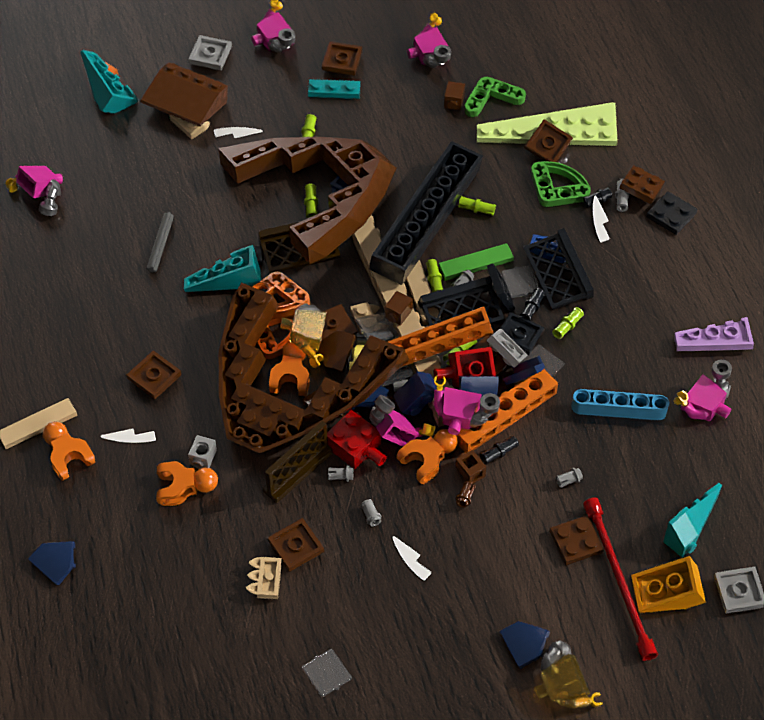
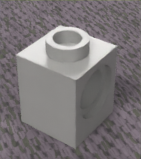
[188,435,217,469]

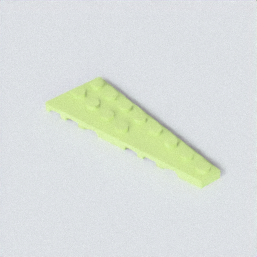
[477,103,617,146]

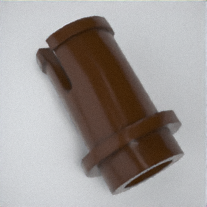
[455,481,476,508]

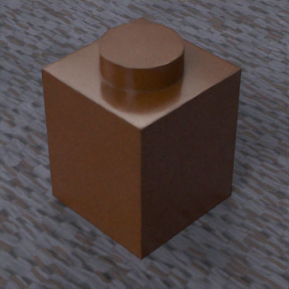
[444,81,465,110]
[385,291,413,326]

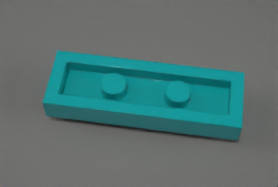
[308,79,360,99]

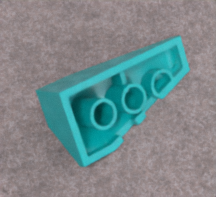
[80,50,139,113]
[184,245,261,292]
[663,483,722,557]

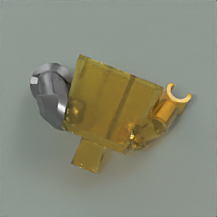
[280,303,327,368]
[534,641,602,708]

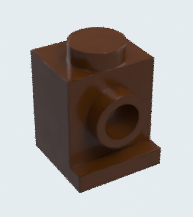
[456,450,486,484]

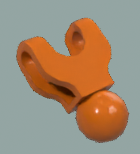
[269,340,310,397]
[43,421,95,481]
[397,429,458,484]
[156,461,218,506]

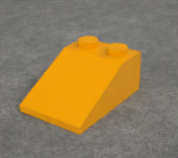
[631,556,706,613]

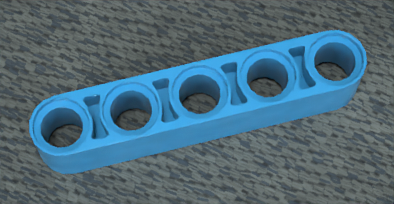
[571,389,669,420]

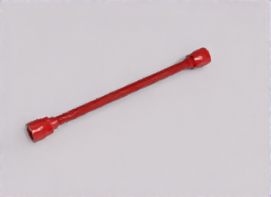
[583,498,658,661]

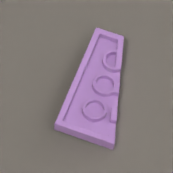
[674,317,754,351]

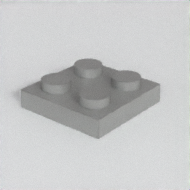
[189,35,232,70]
[487,328,528,368]
[714,567,764,614]

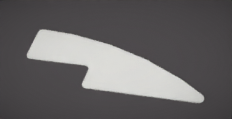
[214,127,263,138]
[593,196,610,242]
[101,429,156,443]
[393,536,431,580]

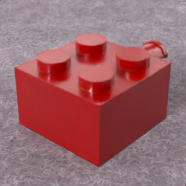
[433,347,496,390]
[327,409,387,469]

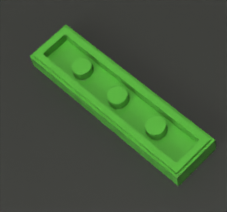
[439,243,514,281]

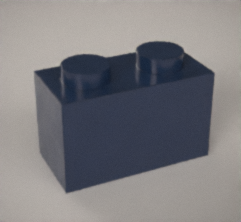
[393,371,437,416]

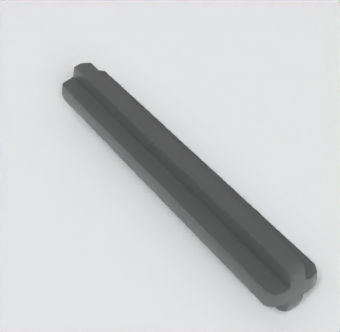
[146,212,174,273]

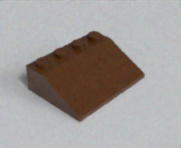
[140,62,228,127]

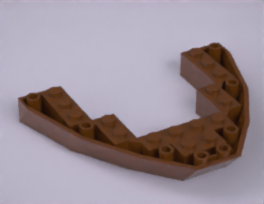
[218,137,396,264]
[219,282,409,454]

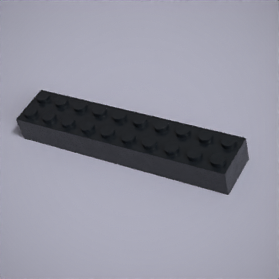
[369,141,483,285]

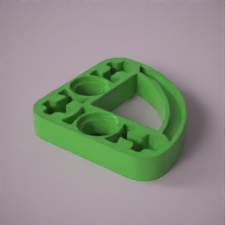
[531,161,591,207]

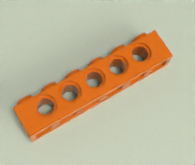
[388,306,494,367]
[456,369,558,453]

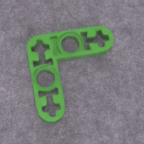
[465,77,526,117]

